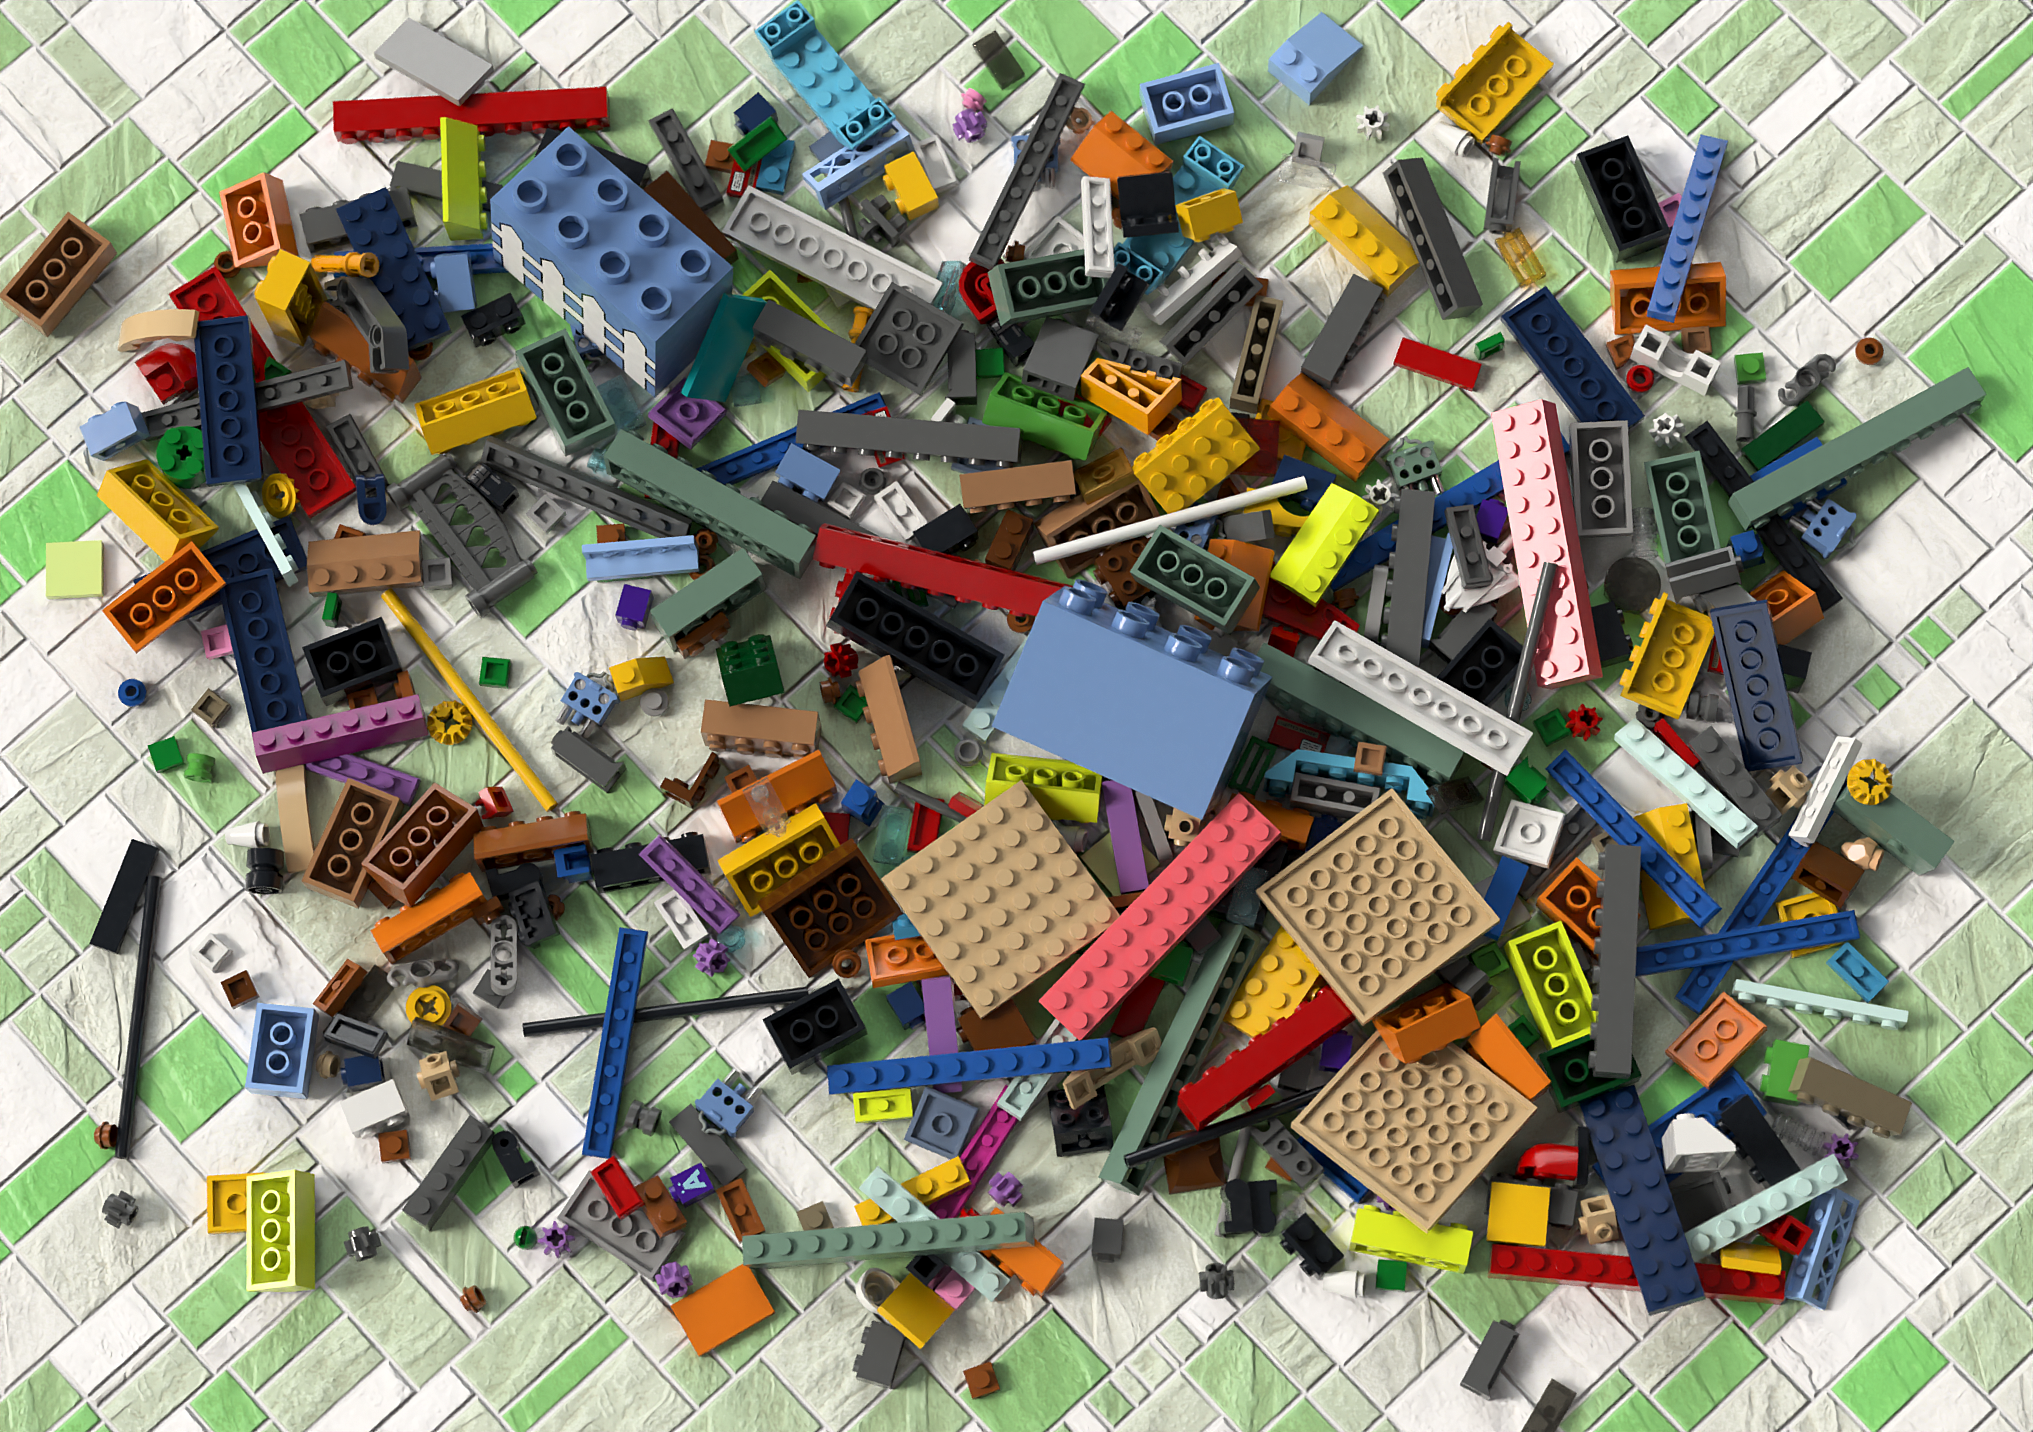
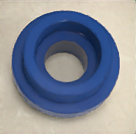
[118,679,147,707]

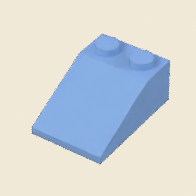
[1268,12,1363,105]

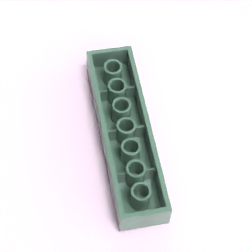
[604,429,816,580]
[1257,643,1465,791]

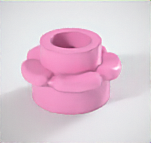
[961,88,987,112]

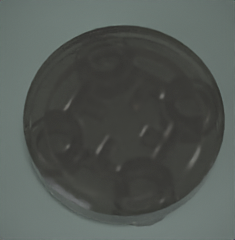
[1604,557,1661,615]

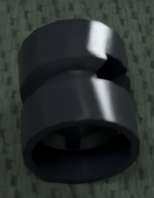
[245,848,284,895]

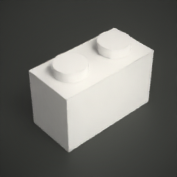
[340,1079,409,1139]

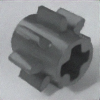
[102,1190,138,1229]
[343,1226,382,1261]
[1199,1263,1234,1299]

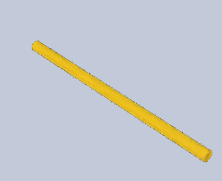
[381,588,558,812]

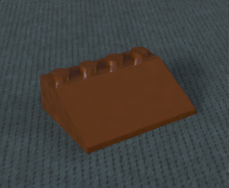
[757,838,903,978]

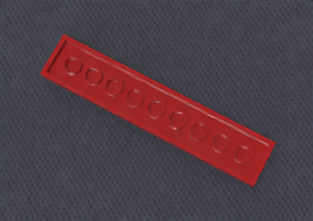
[168,266,356,519]

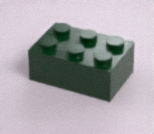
[716,634,785,707]
[1536,1034,1642,1113]

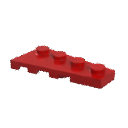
[1262,561,1360,641]

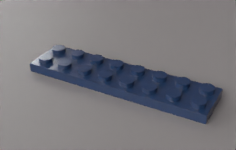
[1579,1085,1706,1316]

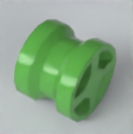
[184,753,215,783]

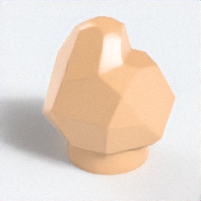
[1841,837,1885,871]

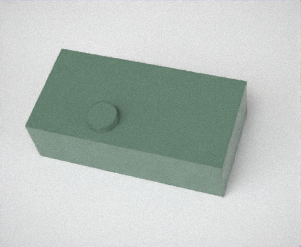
[987,249,1109,326]
[515,328,615,457]
[1644,451,1721,577]
[1130,525,1260,635]
[650,548,766,652]
[1831,777,1955,875]

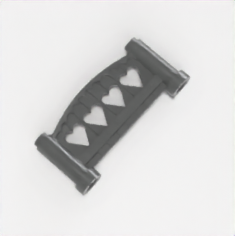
[385,453,538,618]

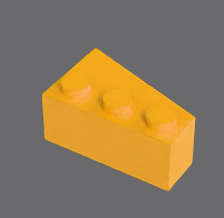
[1081,358,1182,435]

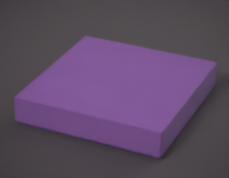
[648,377,727,450]

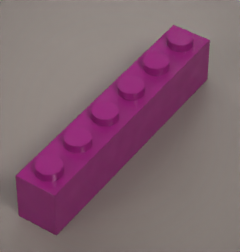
[252,694,429,774]

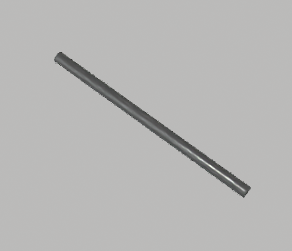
[1477,561,1557,842]

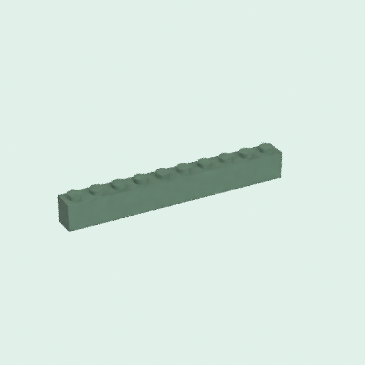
[1728,367,1986,531]
[1098,921,1262,1196]
[742,1212,1035,1269]

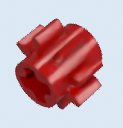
[824,642,858,678]
[1565,704,1603,741]

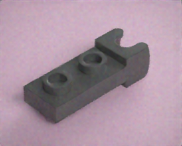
[1109,342,1184,380]
[1249,1117,1324,1190]

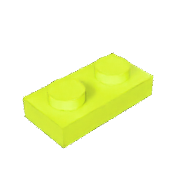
[853,1088,913,1124]

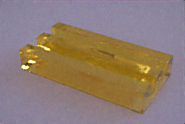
[1494,227,1546,289]

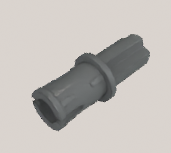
[1734,385,1757,442]

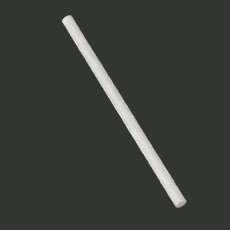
[1033,476,1307,565]

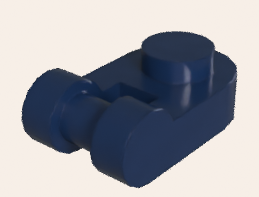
[355,473,387,525]

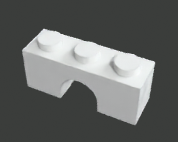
[1630,325,1721,396]

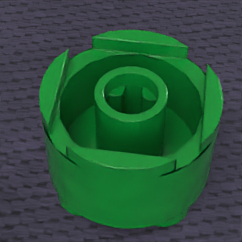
[156,426,206,489]

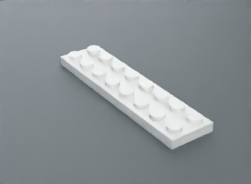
[722,185,943,310]
[1307,620,1533,776]

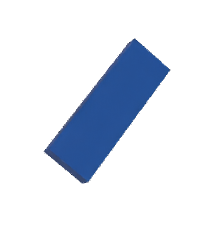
[1484,855,1529,941]

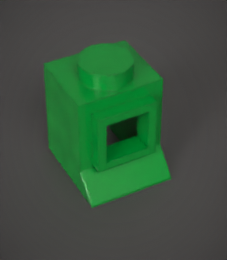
[1504,756,1550,805]

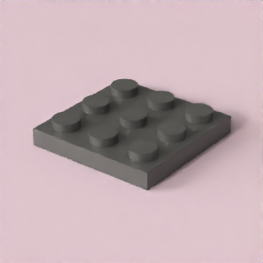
[855,282,964,396]

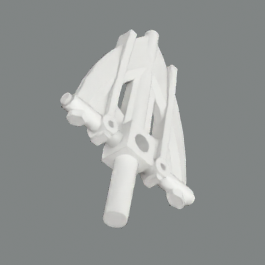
[1441,533,1521,613]

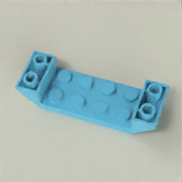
[754,0,896,150]
[1114,136,1244,295]
[1263,749,1436,819]

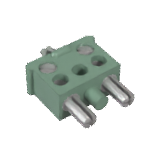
[1385,436,1445,495]

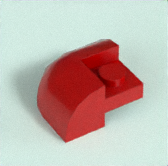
[959,258,1005,324]
[135,343,198,405]
[1514,1143,1578,1181]

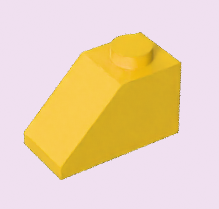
[609,656,674,702]

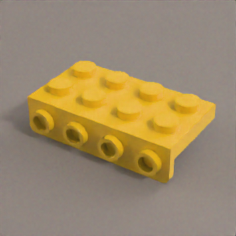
[1436,22,1554,145]
[1132,397,1260,514]
[1619,592,1714,720]
[1222,925,1327,1038]

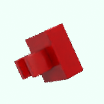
[1268,625,1300,658]
[475,787,514,819]

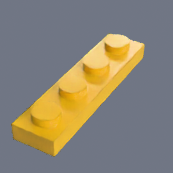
[854,1156,972,1226]

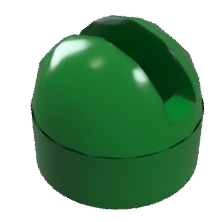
[513,1226,538,1250]

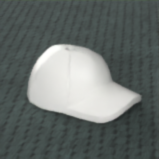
[855,1268,900,1314]

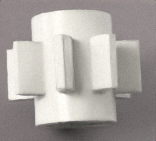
[1356,105,1390,141]
[1649,412,1686,449]
[1362,479,1397,517]

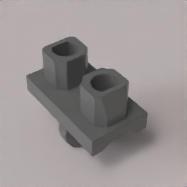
[859,194,908,247]

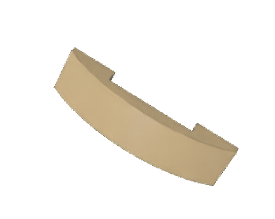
[117,309,199,352]
[276,764,315,873]
[1062,1027,1162,1109]

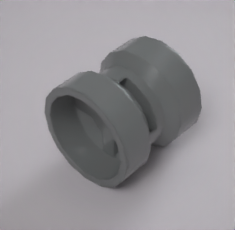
[1686,691,1719,723]
[624,1100,662,1137]

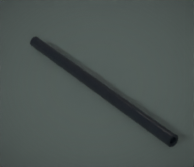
[114,876,162,1159]
[522,986,808,1037]
[1123,1083,1328,1169]

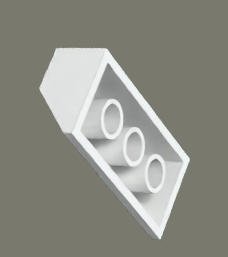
[1661,1114,1736,1174]

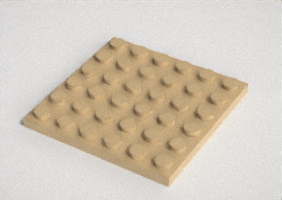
[881,780,1120,1019]
[1256,788,1500,1026]
[1291,1003,1538,1234]

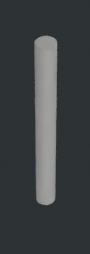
[1214,1126,1253,1238]

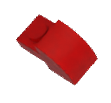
[1754,1214,1814,1255]

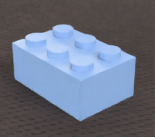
[1139,63,1234,146]
[245,1003,319,1099]

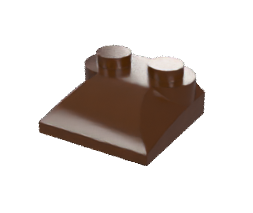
[1163,1129,1226,1195]

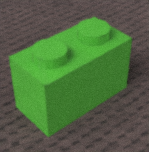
[1759,1039,1810,1107]

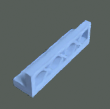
[802,120,916,210]
[1421,533,1453,649]
[582,535,700,581]
[1784,1188,1860,1310]

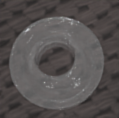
[1277,1191,1306,1220]

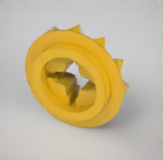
[262,473,300,518]
[427,700,472,745]
[1847,759,1894,805]
[406,985,452,1031]

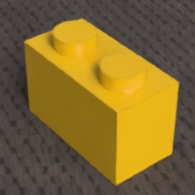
[882,151,939,221]
[1175,188,1243,242]

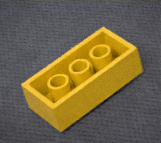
[255,249,328,347]

